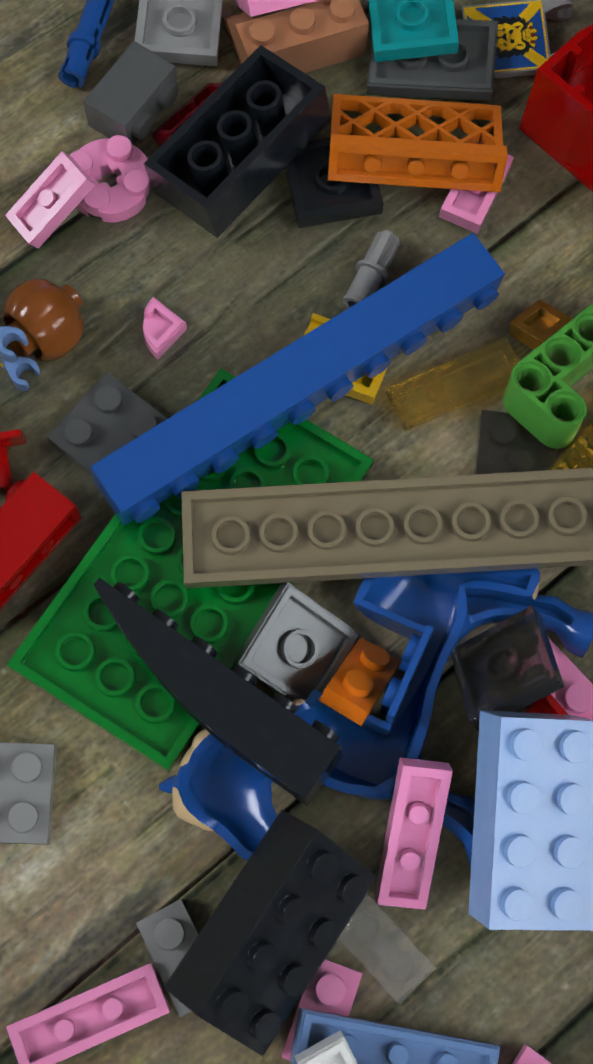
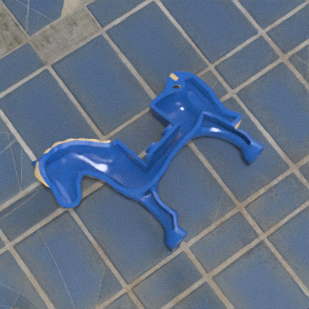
[159,568,593,868]

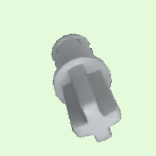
[342,230,400,308]

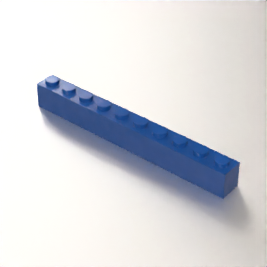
[90,233,505,526]

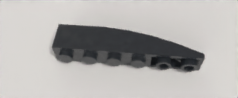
[94,577,342,806]

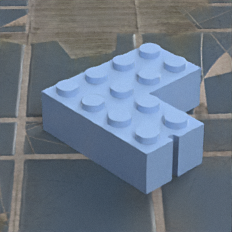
[468,711,593,931]

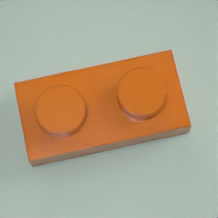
[319,637,401,726]

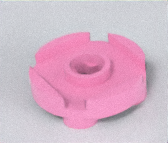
[70,135,153,223]

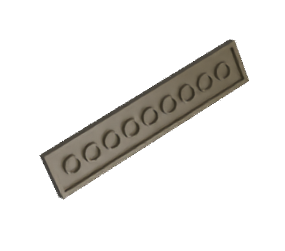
[181,468,593,588]

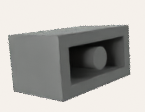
[83,41,179,145]

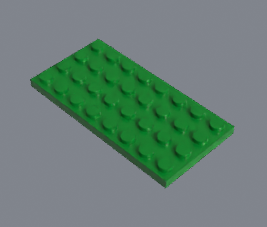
[7,368,374,773]

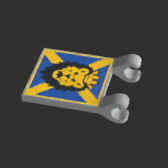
[461,0,574,79]

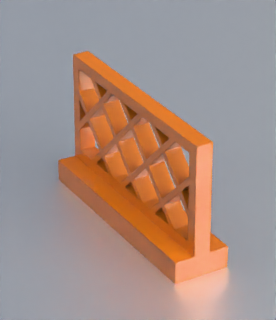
[328,94,508,192]

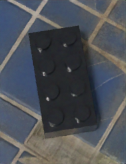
[144,45,331,238]
[164,810,377,1056]

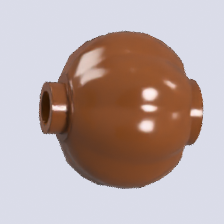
[2,278,84,361]

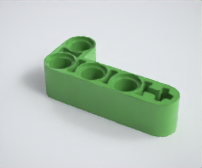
[502,303,593,449]

